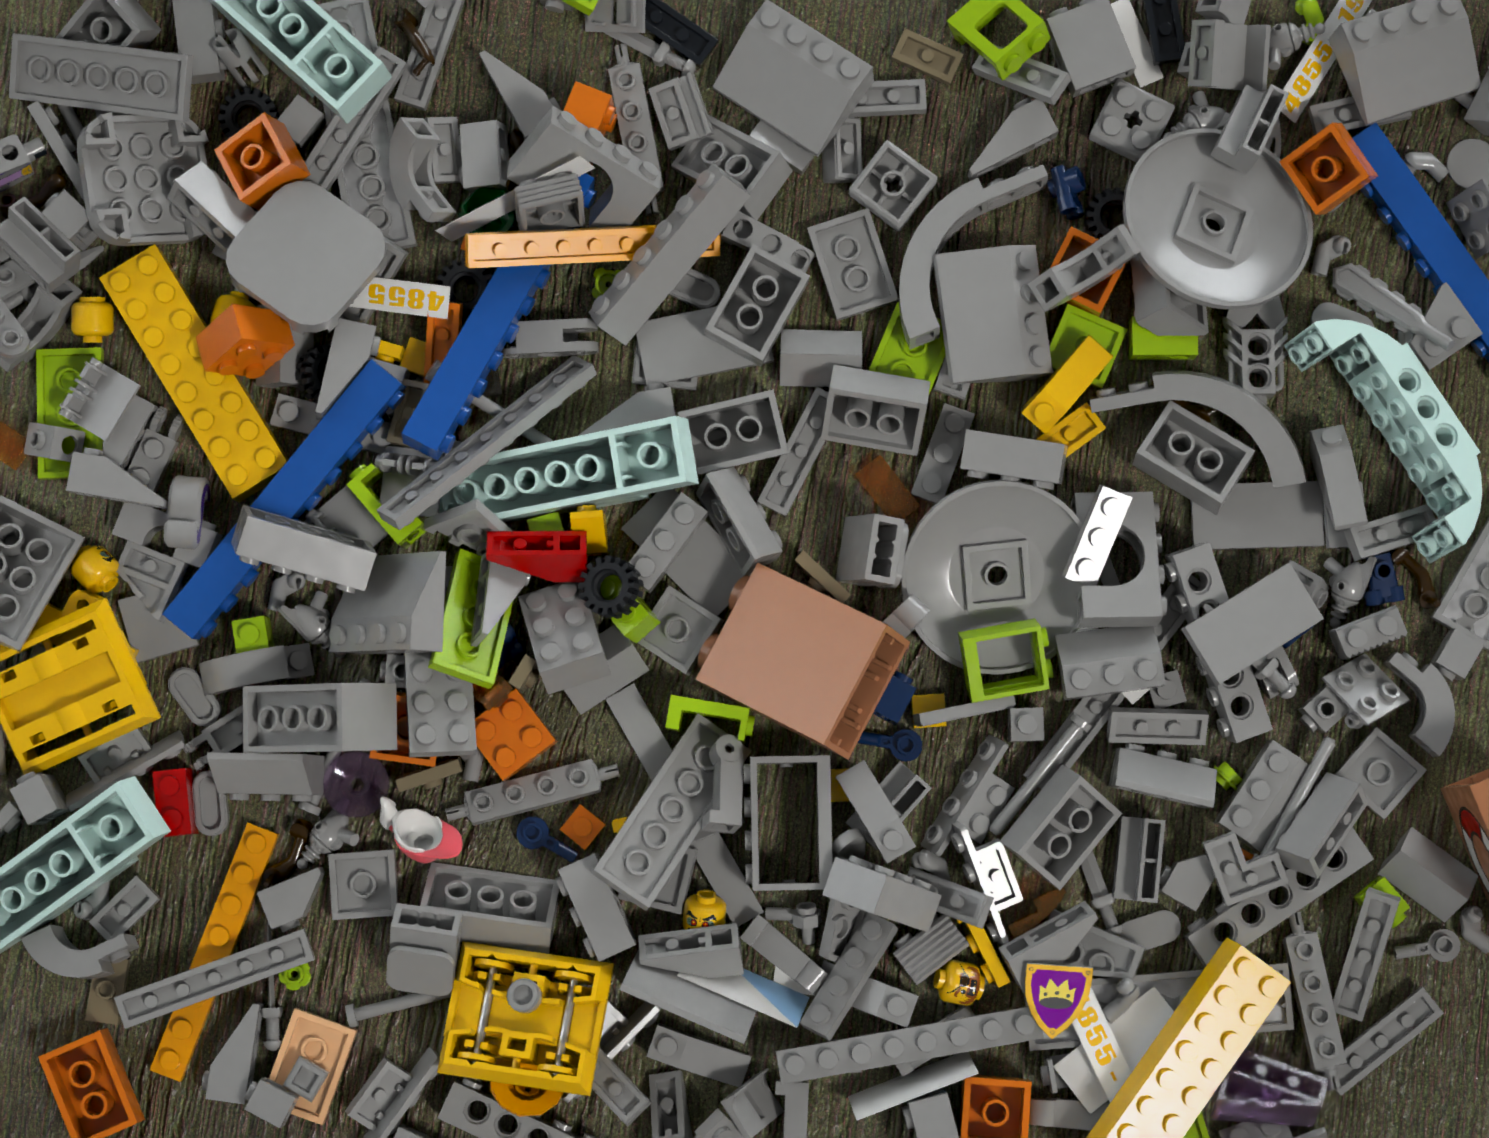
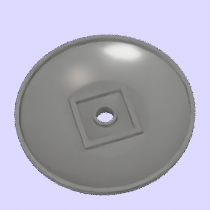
[1123,128,1313,310]
[901,480,1097,675]

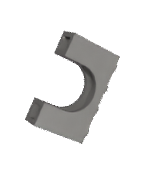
[507,106,661,228]
[1070,492,1167,628]

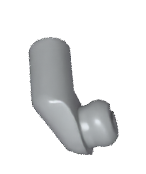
[460,747,483,782]

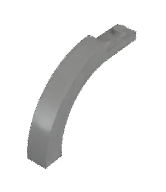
[899,165,1048,350]
[1089,370,1306,488]

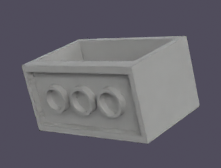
[744,755,832,891]

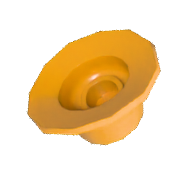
[490,1059,566,1117]

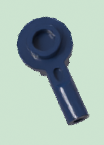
[858,729,922,762]
[517,817,579,863]

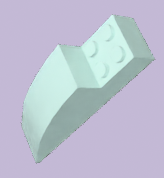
[209,0,392,124]
[439,416,699,523]
[0,776,171,954]

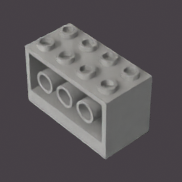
[243,683,397,753]

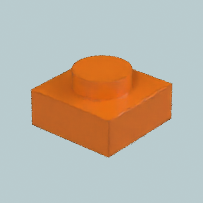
[559,804,606,850]

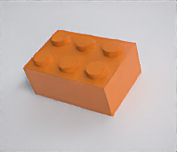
[38,1028,145,1138]

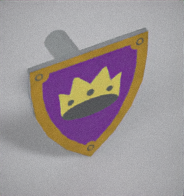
[1025,963,1093,1039]

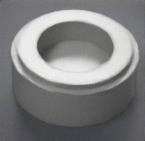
[507,978,542,1013]

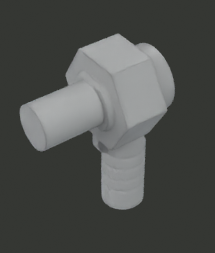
[765,902,822,945]

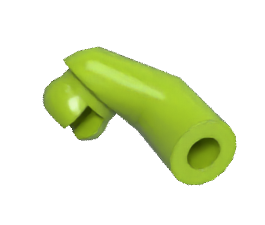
[1295,0,1324,46]

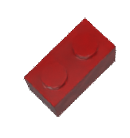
[152,768,199,838]

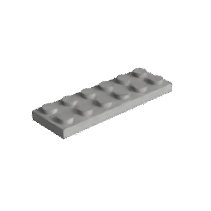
[9,33,194,121]
[404,566,477,757]
[591,713,752,911]

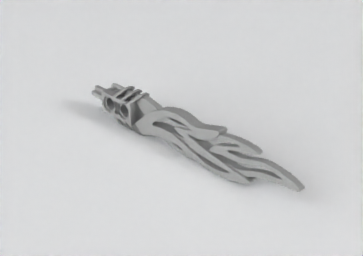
[1222,91,1288,405]

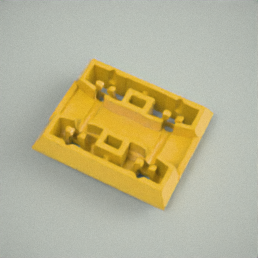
[0,597,161,775]

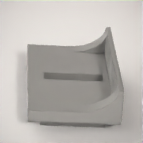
[585,0,646,33]
[721,1068,784,1138]

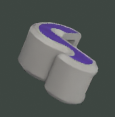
[164,475,211,550]

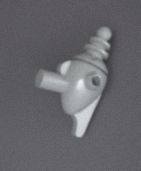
[1268,23,1325,70]
[1163,91,1230,138]
[1323,556,1377,628]
[278,591,346,658]
[297,797,359,869]

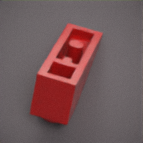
[486,531,587,582]

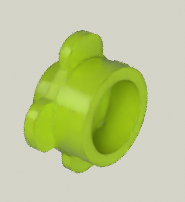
[592,268,621,299]

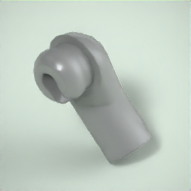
[1403,152,1450,182]
[1311,235,1351,277]
[267,571,306,612]
[912,849,951,881]
[74,881,110,920]
[1459,905,1489,954]
[1102,978,1140,1024]

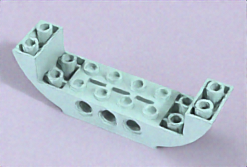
[1283,319,1482,564]

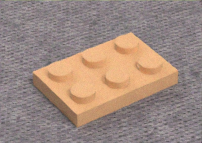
[269,1008,358,1125]

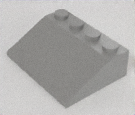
[713,0,874,157]
[1328,0,1481,126]
[933,245,1053,384]
[0,495,85,652]
[329,551,446,655]
[619,949,757,1044]

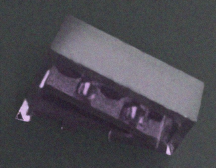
[1209,1049,1329,1127]

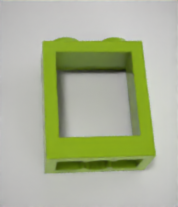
[958,618,1053,703]

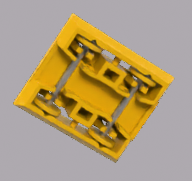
[437,941,614,1097]

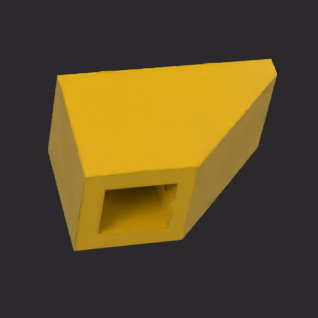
[570,505,609,557]

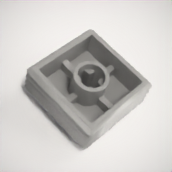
[1089,79,1175,163]
[848,140,937,231]
[514,172,585,231]

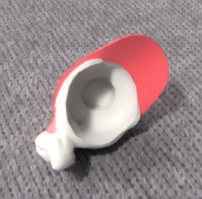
[379,796,463,864]

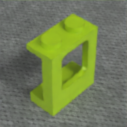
[947,0,1051,81]
[346,463,427,549]
[665,695,755,743]

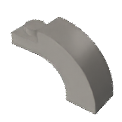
[389,117,456,223]
[1028,224,1141,312]
[0,280,83,372]
[199,643,315,696]
[1383,652,1455,757]
[21,925,139,979]

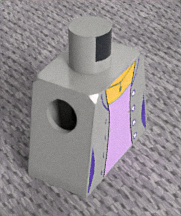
[0,134,47,193]

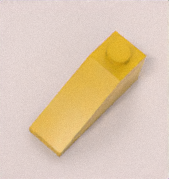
[1021,335,1113,435]

